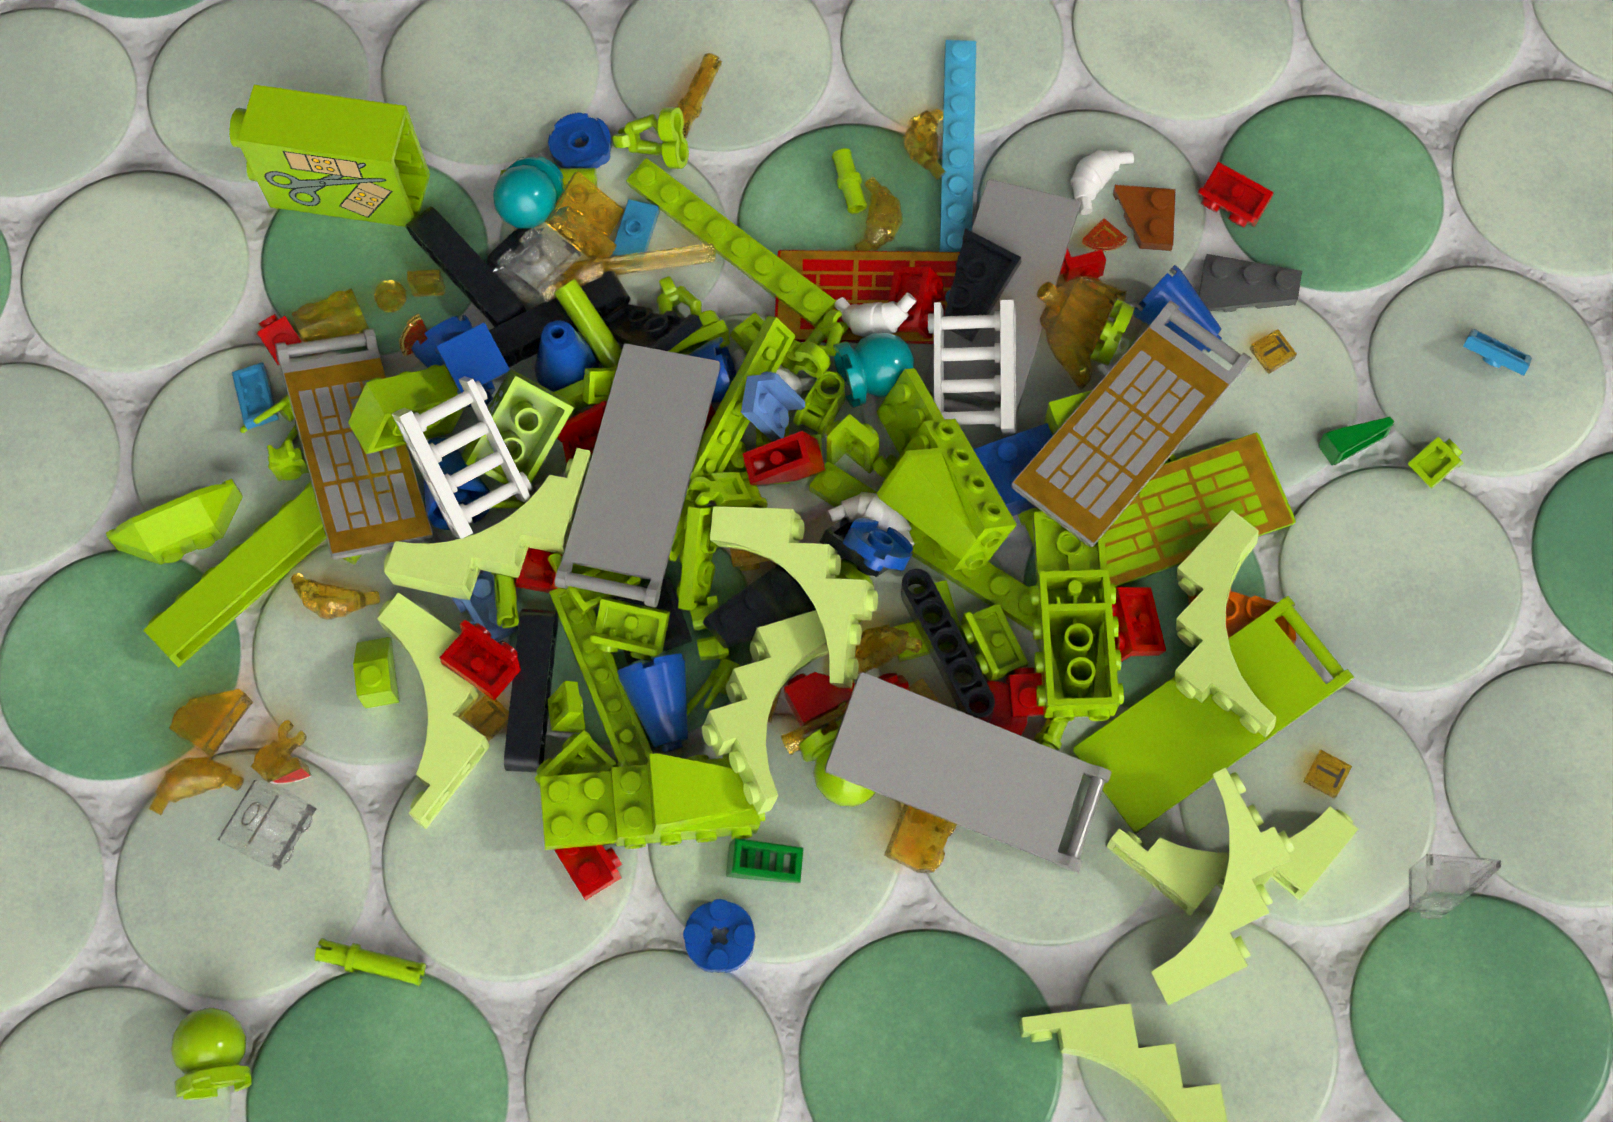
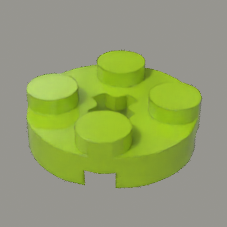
[1089,299,1135,366]

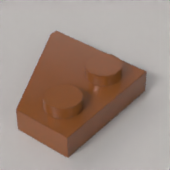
[1113,185,1176,251]

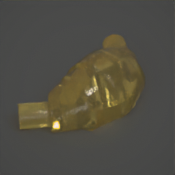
[903,109,946,180]
[854,177,903,251]
[291,573,380,620]
[853,624,922,683]
[149,757,244,816]

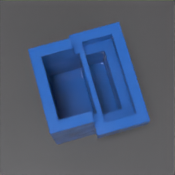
[434,322,510,394]

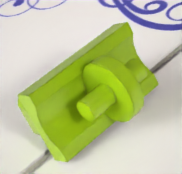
[690,595,730,662]

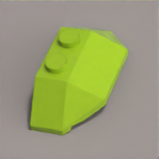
[106,479,243,565]

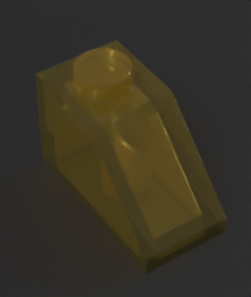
[169,689,253,758]

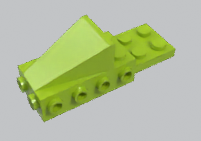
[876,368,1017,570]
[1030,511,1124,722]
[539,753,765,850]

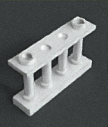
[928,300,1017,437]
[392,376,532,539]

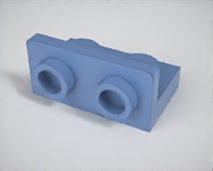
[741,372,806,441]
[451,571,519,642]

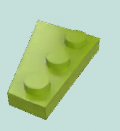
[677,505,720,610]

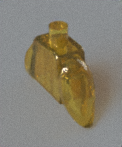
[1037,276,1127,389]

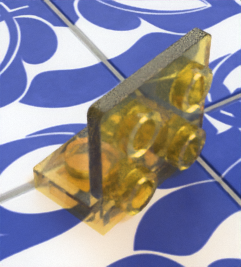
[545,172,624,261]

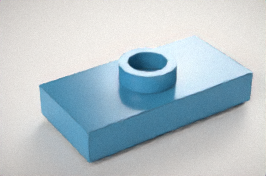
[611,199,660,265]
[1463,329,1532,376]
[232,362,279,430]

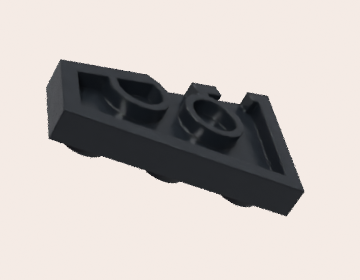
[945,228,1022,342]
[602,303,703,351]
[703,565,816,648]

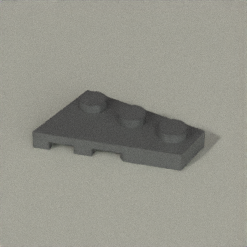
[1199,254,1302,313]

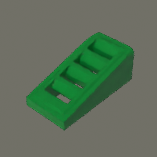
[1318,416,1394,465]
[726,838,804,884]

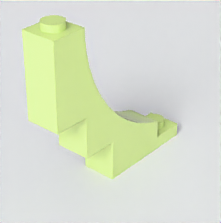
[384,448,592,601]
[377,592,490,829]
[1107,806,1358,916]
[1019,1003,1228,1122]

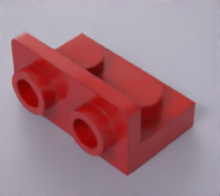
[888,267,944,339]
[1112,587,1167,662]
[554,845,622,901]

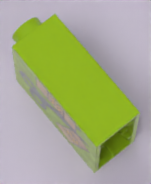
[229,84,430,227]

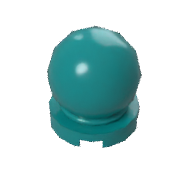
[493,156,565,228]
[833,333,914,408]

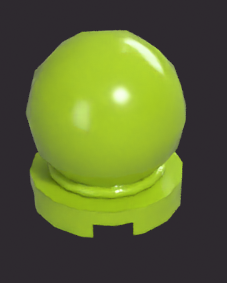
[799,720,876,807]
[171,1007,252,1100]

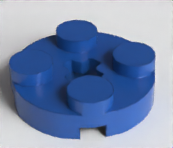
[548,113,612,169]
[843,518,913,571]
[683,899,756,973]

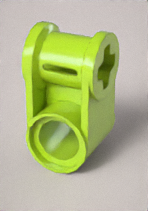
[793,371,846,438]

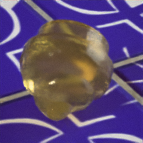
[374,280,407,312]

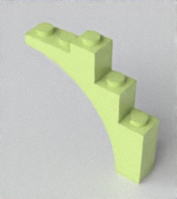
[710,506,878,689]
[1175,510,1276,738]
[702,610,829,814]
[1151,767,1295,1005]

